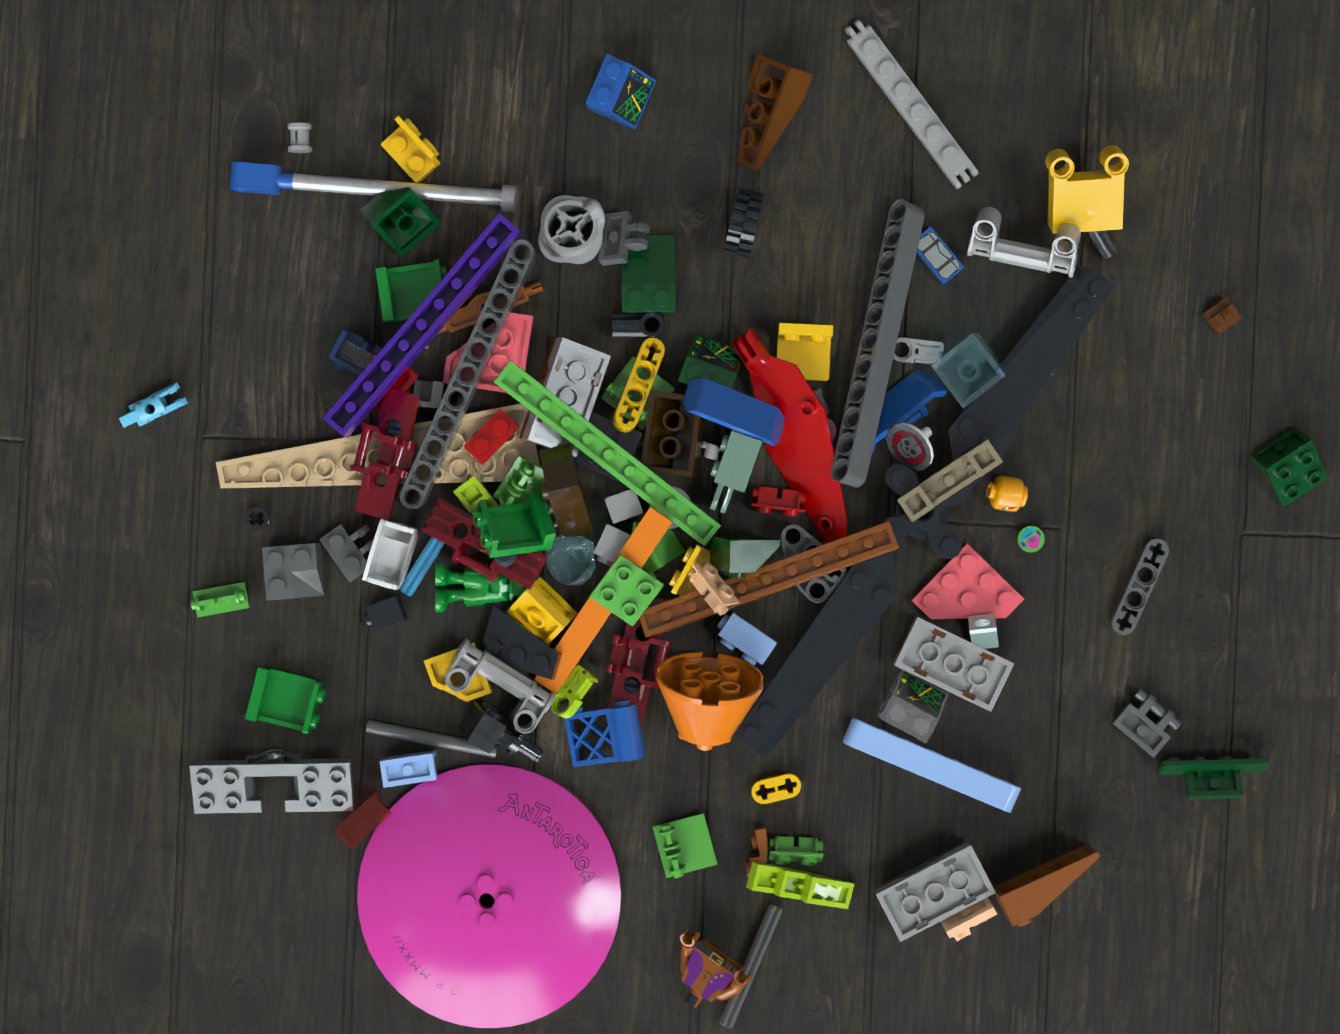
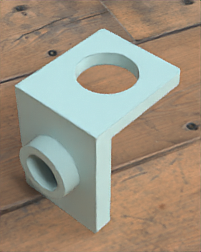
[968,613,999,649]

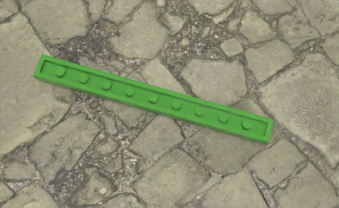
[494,360,721,546]

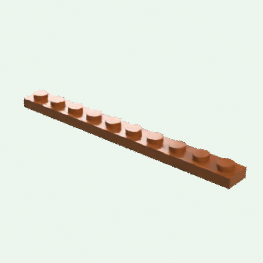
[640,521,899,638]

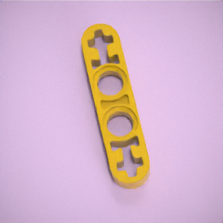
[612,338,665,433]

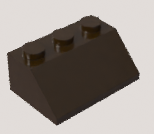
[641,391,706,478]

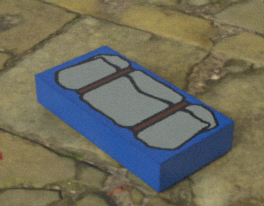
[917,226,964,285]

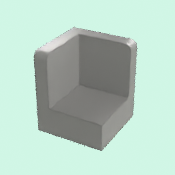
[605,489,644,524]

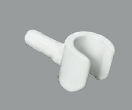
[702,441,720,460]

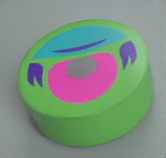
[1017,526,1045,552]

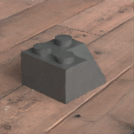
[262,543,325,601]

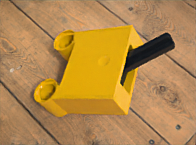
[1045,145,1129,259]

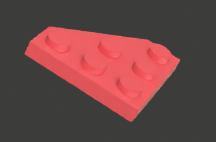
[443,313,534,393]
[911,544,1024,619]

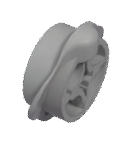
[538,195,605,264]

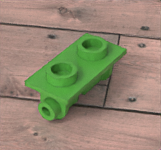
[191,582,250,618]
[769,836,823,866]

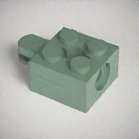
[710,431,762,514]

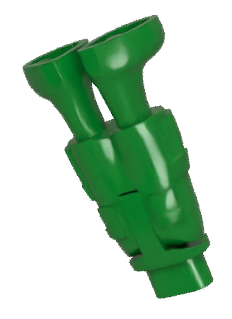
[435,563,525,613]

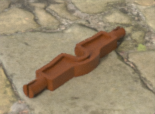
[438,280,544,334]

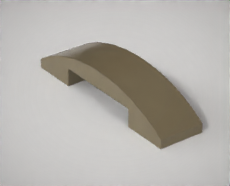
[897,439,1003,522]

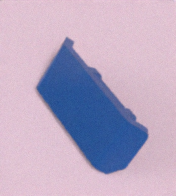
[872,371,947,454]
[683,378,785,446]

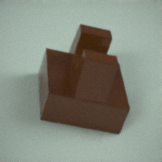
[1202,297,1242,335]

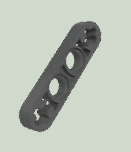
[1110,538,1169,635]

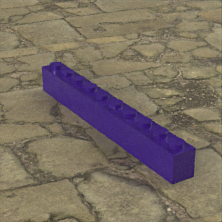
[323,213,522,438]

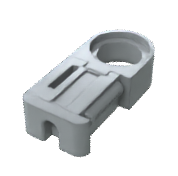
[893,338,944,367]

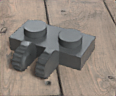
[599,211,650,266]
[319,524,374,583]

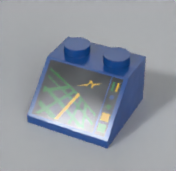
[586,54,656,130]

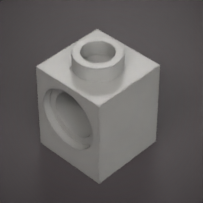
[593,524,631,566]

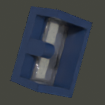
[328,329,383,378]

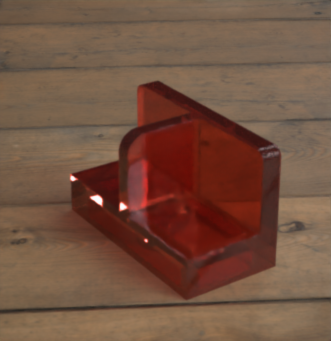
[333,791,392,850]

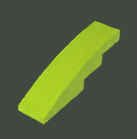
[746,862,855,909]

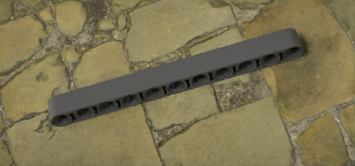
[831,199,925,488]
[400,239,536,509]

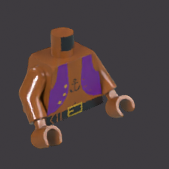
[680,927,754,1008]

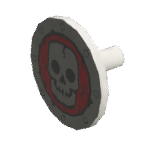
[887,423,934,471]

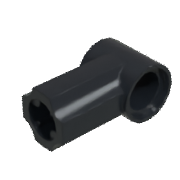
[612,312,665,338]

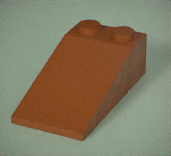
[993,843,1100,927]

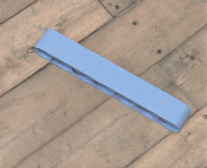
[842,717,1021,813]

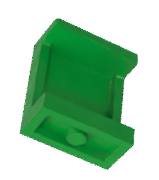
[375,259,448,323]
[473,491,556,558]
[245,666,326,734]

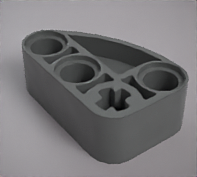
[780,524,846,603]

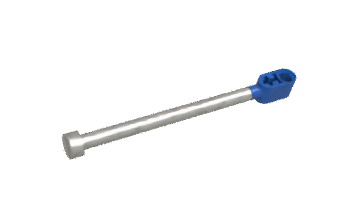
[230,162,517,212]

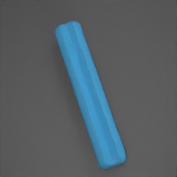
[400,537,445,596]

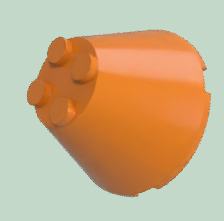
[656,652,764,751]

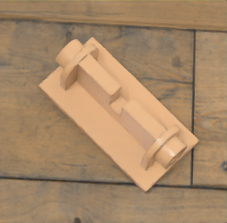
[689,562,739,616]

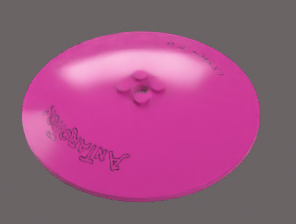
[357,764,621,1028]

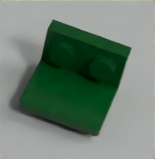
[1250,427,1328,506]

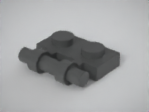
[1111,688,1181,757]

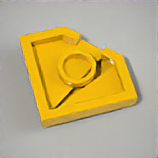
[424,642,492,702]

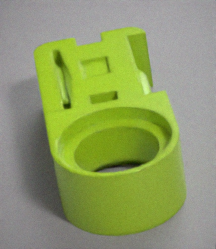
[551,665,598,718]

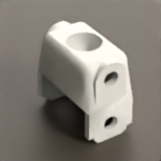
[362,519,418,590]

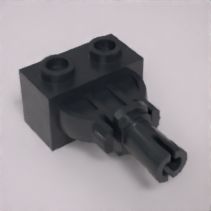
[458,700,543,763]

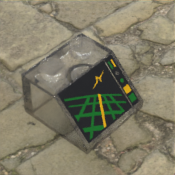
[877,669,949,744]

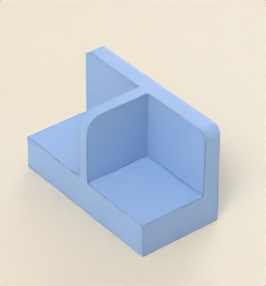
[380,750,437,788]

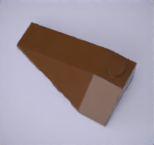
[737,54,813,171]

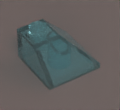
[931,333,1006,408]

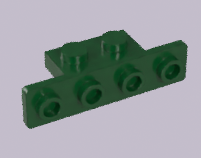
[1158,756,1269,800]

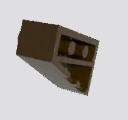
[539,443,594,539]

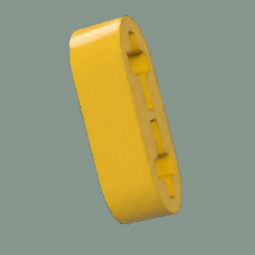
[751,773,801,804]

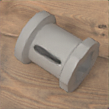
[287,123,312,153]

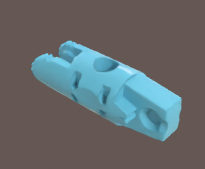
[119,382,188,427]

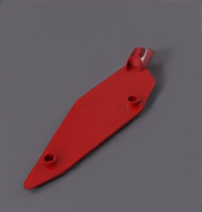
[731,328,848,543]

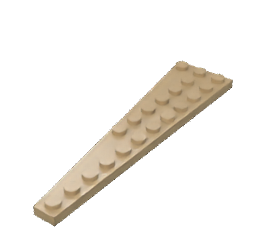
[216,404,541,488]

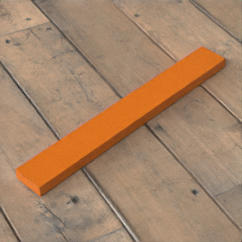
[534,506,673,694]

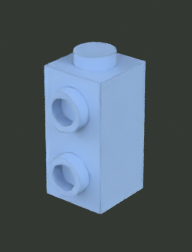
[717,612,777,665]

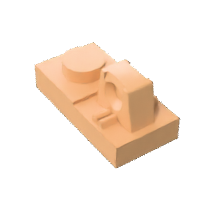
[940,897,997,941]

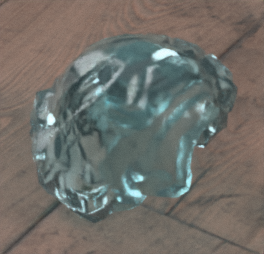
[546,536,596,586]

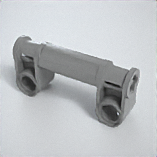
[967,207,1081,278]
[444,638,556,733]

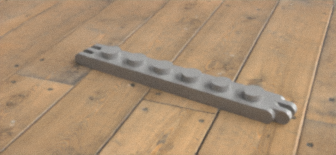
[845,20,979,189]

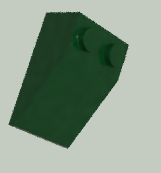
[622,235,676,315]

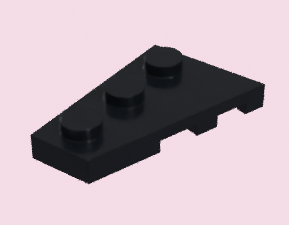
[480,605,562,680]

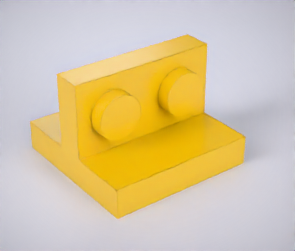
[507,577,578,644]

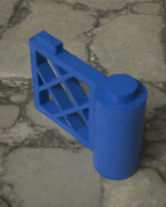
[564,699,646,767]

